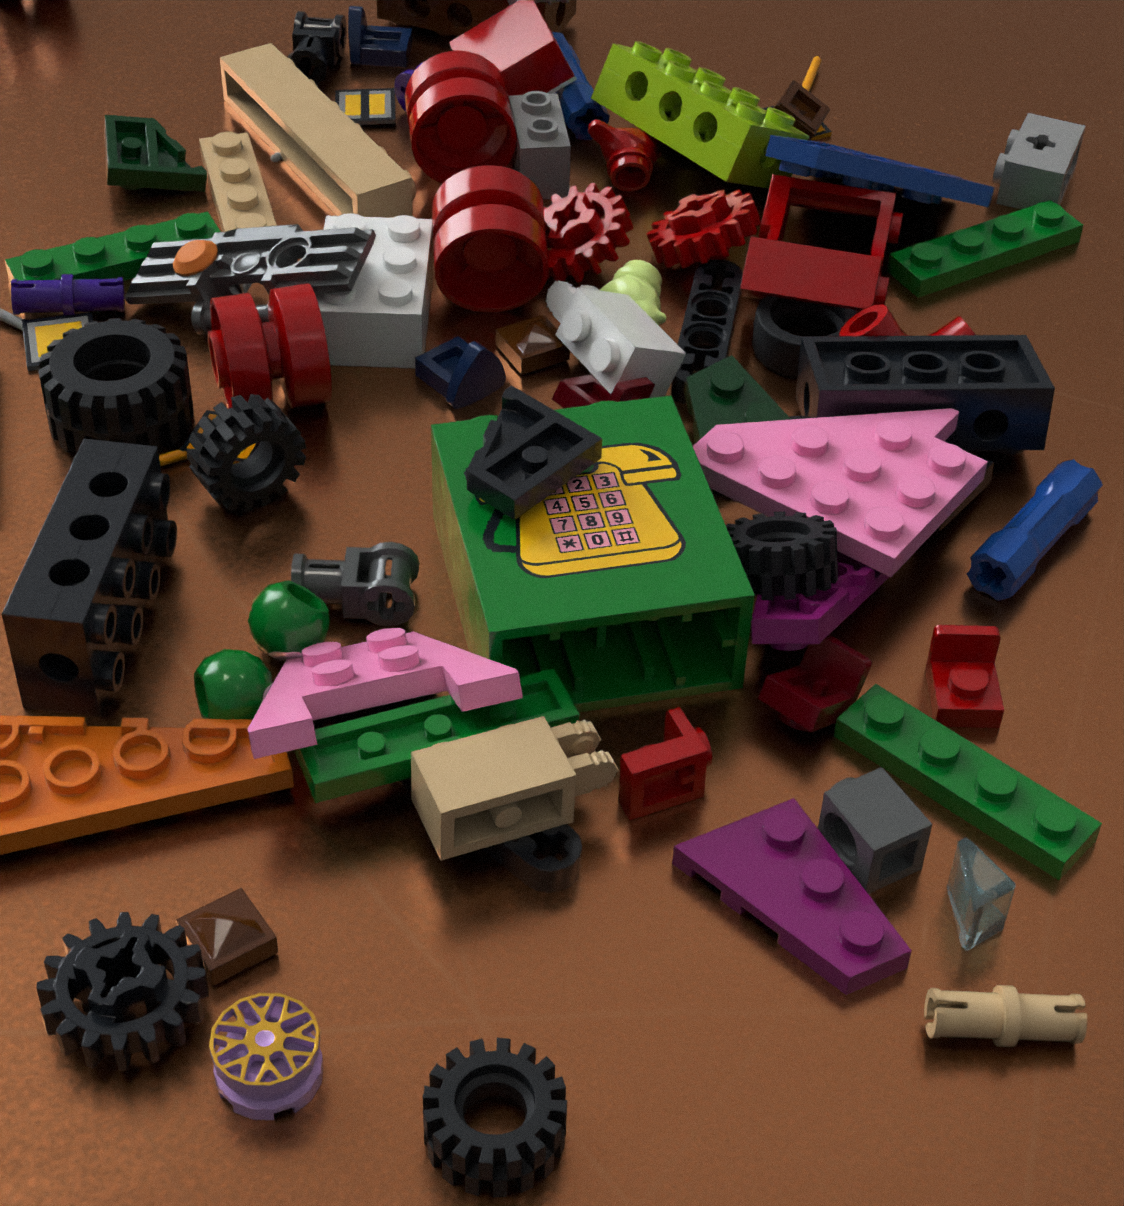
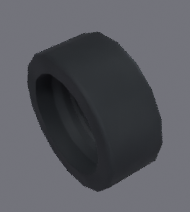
[752,295,857,379]

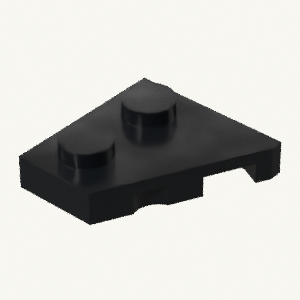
[467,385,602,520]

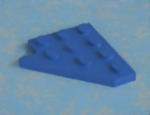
[765,135,995,207]

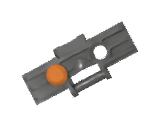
[124,224,376,336]

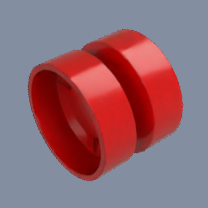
[405,51,517,184]
[432,165,549,312]
[208,283,332,409]

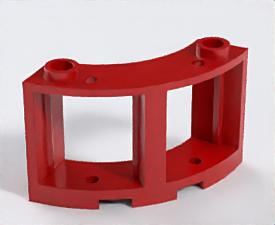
[740,174,903,311]

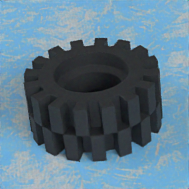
[187,394,306,512]
[726,512,838,601]
[422,1037,567,1198]

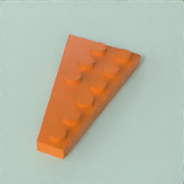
[0,715,294,855]

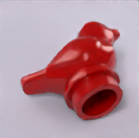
[588,119,661,192]

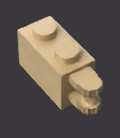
[411,716,619,861]

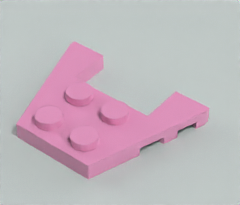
[247,628,523,759]

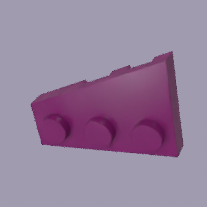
[751,551,889,651]
[672,798,912,995]

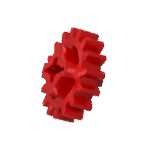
[544,183,634,283]
[646,189,761,268]

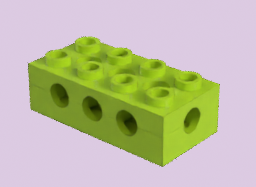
[591,41,810,188]

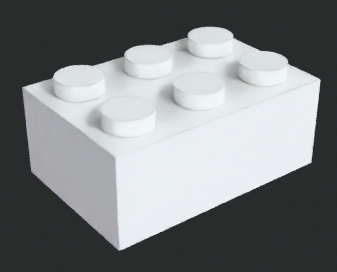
[315,213,434,368]

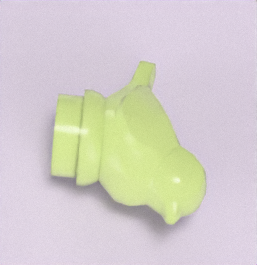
[599,260,667,325]

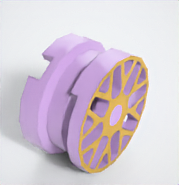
[209,993,323,1120]

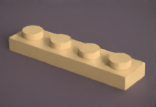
[199,132,277,232]

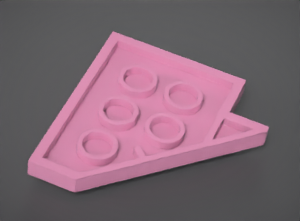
[693,408,988,577]

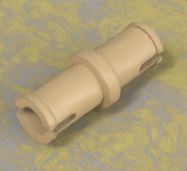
[924,985,1087,1047]

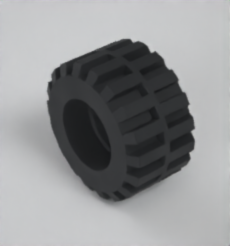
[38,318,194,453]

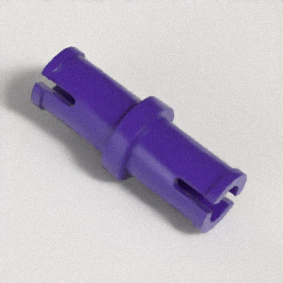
[11,274,125,315]

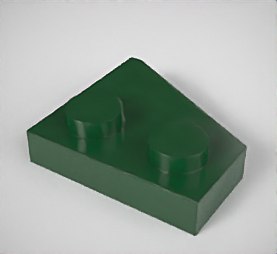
[104,115,207,192]
[684,355,791,490]

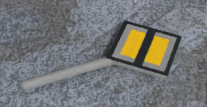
[270,88,396,162]

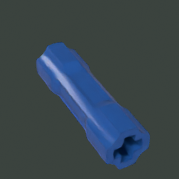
[552,32,610,140]
[966,459,1103,601]

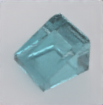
[947,837,1016,951]

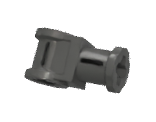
[291,542,420,626]

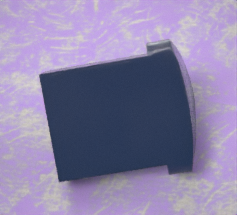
[348,6,413,68]
[415,336,506,409]

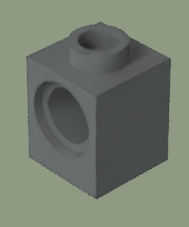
[818,767,932,894]

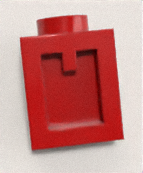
[925,625,1004,728]
[618,707,712,821]

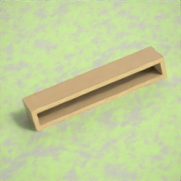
[220,43,416,218]

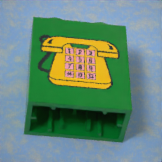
[431,395,755,712]

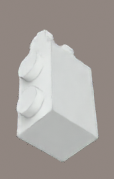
[546,281,686,398]

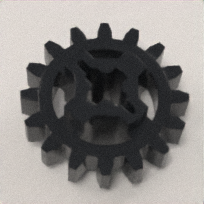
[36,912,209,1071]

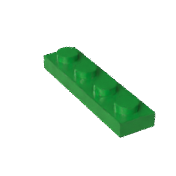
[887,200,1083,298]
[5,211,221,282]
[295,668,579,803]
[834,684,1102,880]

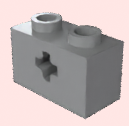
[509,91,571,199]
[992,113,1086,209]

